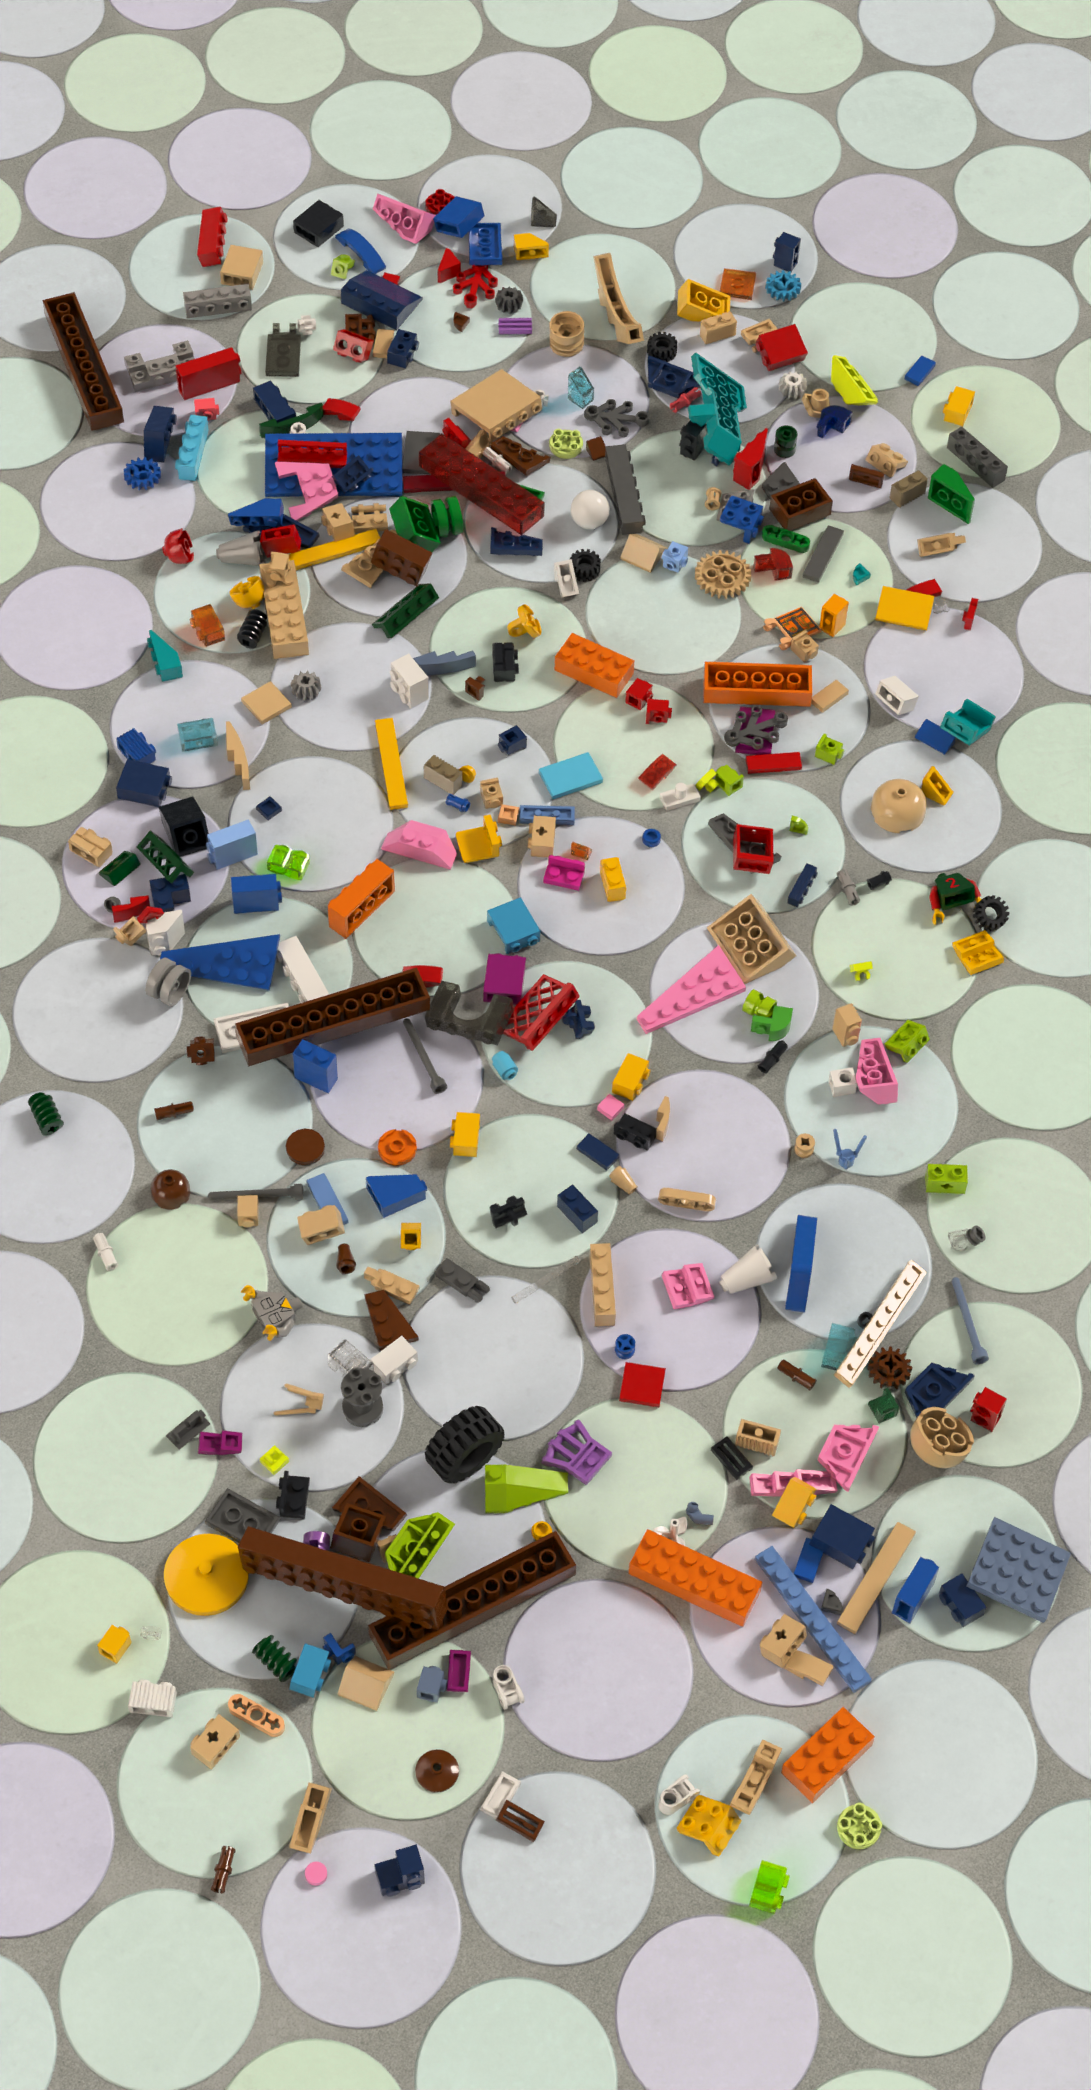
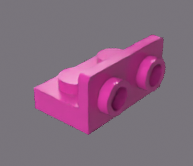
[543,855,585,891]

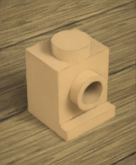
[268,552,290,582]
[791,630,819,662]
[480,777,503,809]

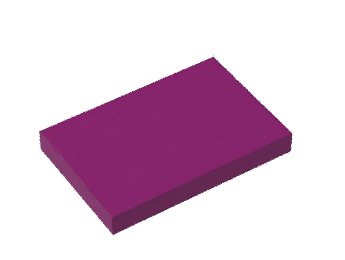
[735,706,775,755]

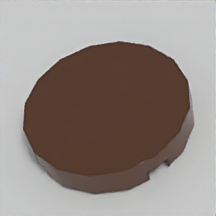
[286,1128,325,1166]

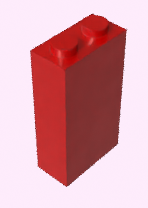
[175,347,242,400]

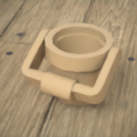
[802,389,830,419]

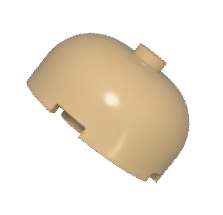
[871,779,927,833]
[910,1407,974,1468]

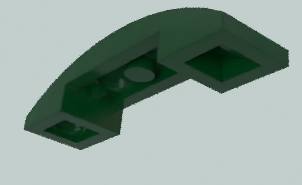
[259,403,323,438]

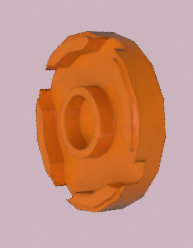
[378,1129,417,1166]

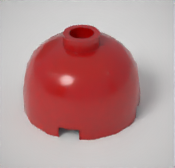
[162,528,194,564]

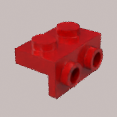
[442,418,471,455]

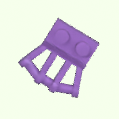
[541,1419,612,1485]

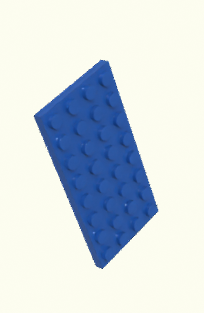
[265,433,403,497]

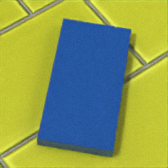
[469,223,502,265]

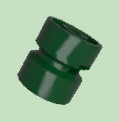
[774,425,798,458]

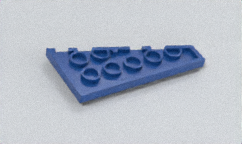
[160,934,281,991]

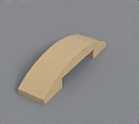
[730,1739,782,1815]

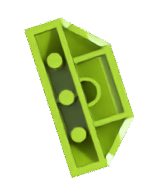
[385,1512,455,1578]

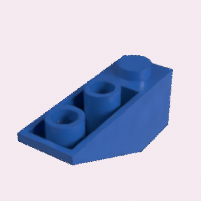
[228,498,284,527]

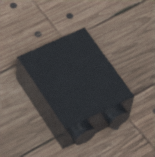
[293,200,344,247]

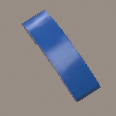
[335,228,386,274]

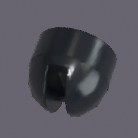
[857,1312,873,1329]

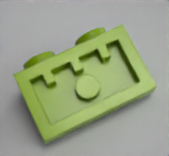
[885,1020,930,1063]

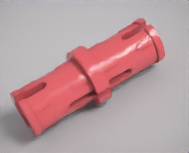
[670,387,701,413]

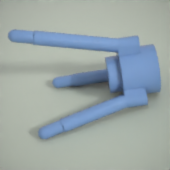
[833,1129,867,1170]

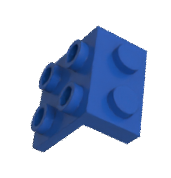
[720,496,764,544]

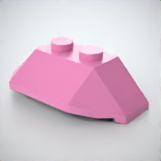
[381,820,457,870]

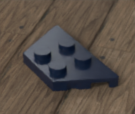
[648,356,700,399]
[904,1362,975,1418]

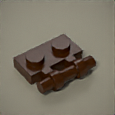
[345,314,376,343]

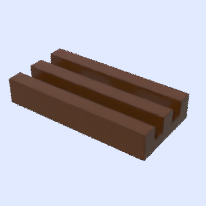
[849,464,885,488]
[496,1800,545,1842]

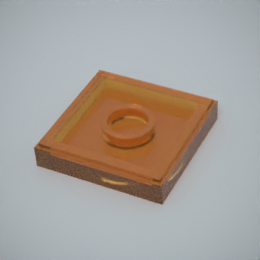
[720,268,756,300]

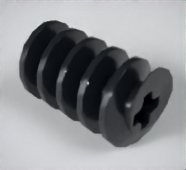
[237,609,267,649]

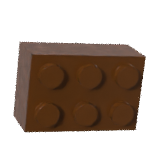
[769,478,833,531]
[370,529,432,586]

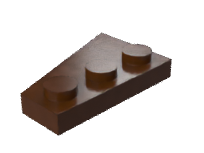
[364,1290,419,1350]

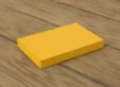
[875,586,934,631]

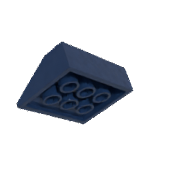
[341,270,423,330]

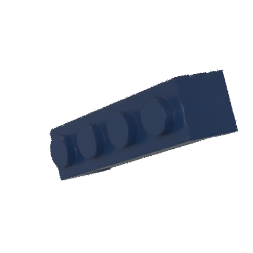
[787,863,818,908]

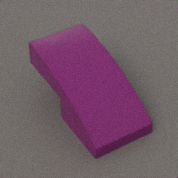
[198,1430,243,1455]

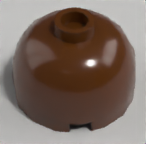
[151,1169,191,1210]

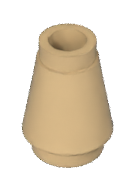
[609,1166,638,1195]

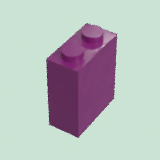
[483,953,526,1005]

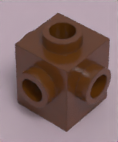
[187,1036,215,1065]

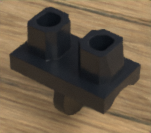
[489,1195,527,1229]

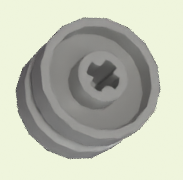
[145,957,191,1006]

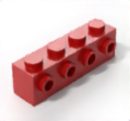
[197,207,228,267]

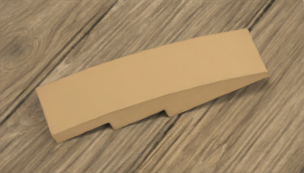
[226,721,250,790]

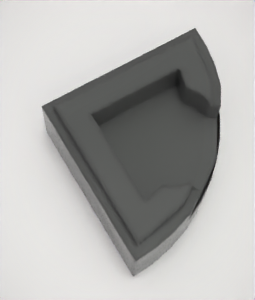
[821,1588,843,1616]

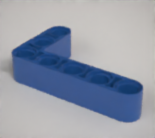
[785,1215,817,1313]

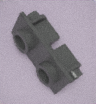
[166,1410,210,1450]

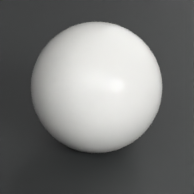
[571,490,609,529]

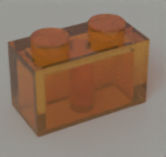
[189,604,225,647]

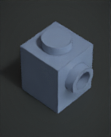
[417,1666,447,1703]

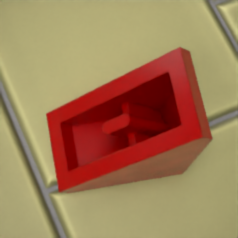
[438,248,461,283]

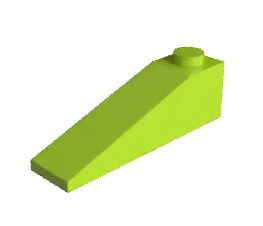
[485,1465,568,1513]

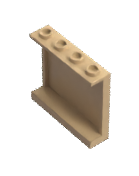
[450,369,542,442]

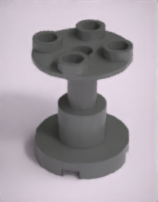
[341,1367,383,1427]

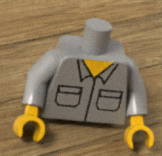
[241,1285,303,1341]

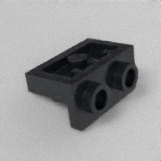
[613,1113,657,1151]
[276,1471,310,1519]

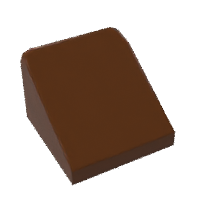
[586,436,605,461]

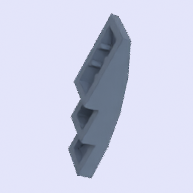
[413,651,476,676]

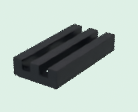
[711,1436,753,1480]

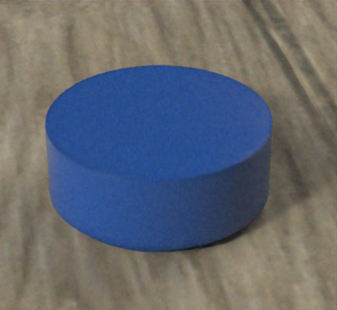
[642,829,661,847]

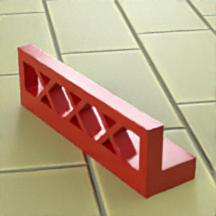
[278,440,347,468]

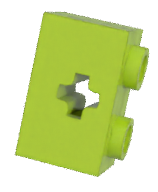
[925,1164,968,1194]

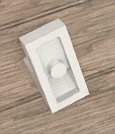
[554,559,579,598]

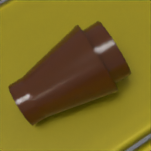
[336,1243,356,1274]

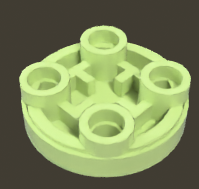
[549,429,583,459]
[837,1803,882,1849]

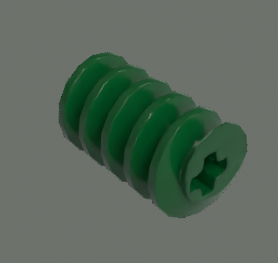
[28,1092,64,1135]
[252,1635,297,1682]

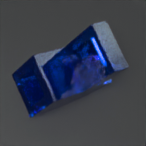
[816,405,853,439]

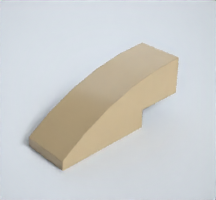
[289,1782,332,1854]

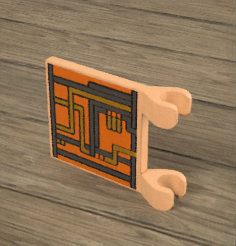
[763,606,821,650]

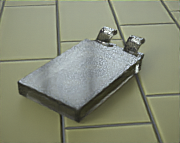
[265,323,301,377]

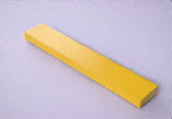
[289,529,380,570]
[375,718,408,810]

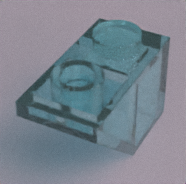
[568,367,594,409]

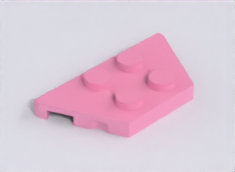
[818,1425,879,1492]

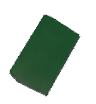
[99,851,141,886]

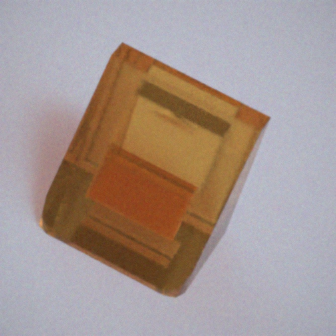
[571,842,592,860]

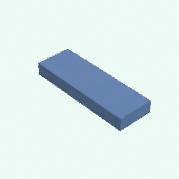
[519,805,575,825]
[306,1173,349,1225]

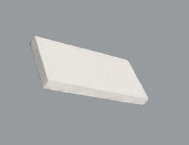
[214,1003,289,1054]

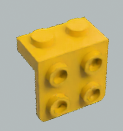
[456,814,502,863]
[677,1795,742,1857]

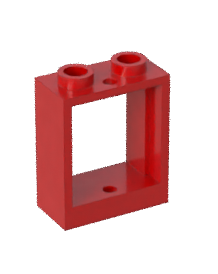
[733,824,773,874]

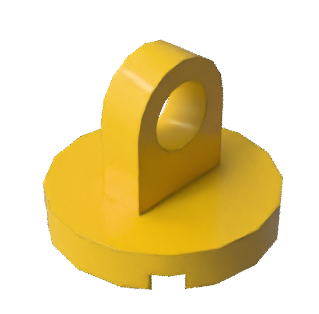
[507,604,542,638]

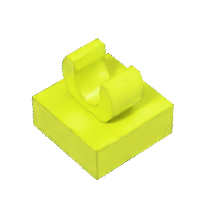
[695,768,719,793]
[849,961,873,981]
[260,1445,289,1475]

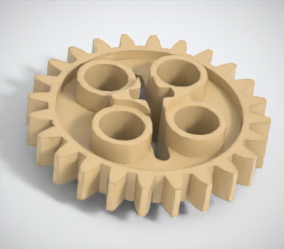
[695,550,751,599]

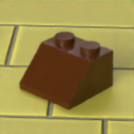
[330,1503,386,1563]

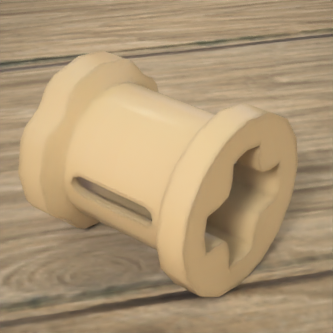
[705,487,722,511]

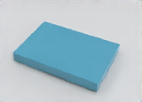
[539,752,603,799]

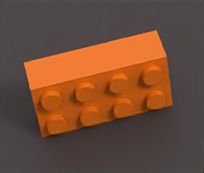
[554,633,635,698]
[328,859,395,939]
[781,1707,875,1803]

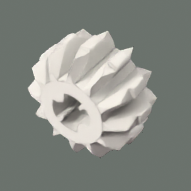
[779,371,807,399]

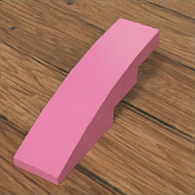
[749,1469,837,1497]

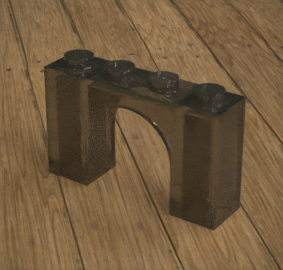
[425,980,514,1046]

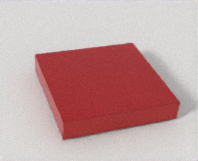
[619,1362,666,1408]

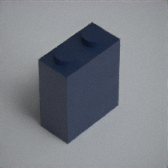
[116,759,172,807]
[809,1504,875,1569]

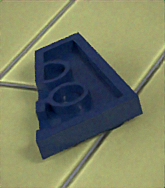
[490,527,543,556]

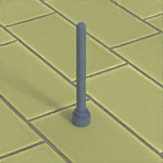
[952,1277,989,1364]

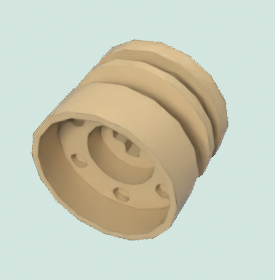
[549,311,584,357]

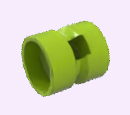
[742,989,777,1018]

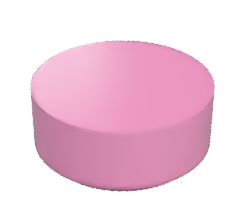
[305,1862,327,1886]

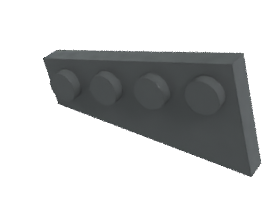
[708,813,782,874]

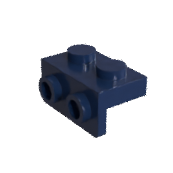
[331,455,373,493]

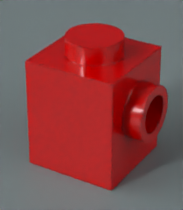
[625,678,653,711]

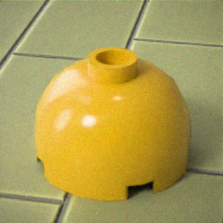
[229,576,264,609]

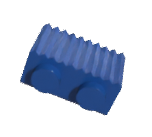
[116,728,156,764]

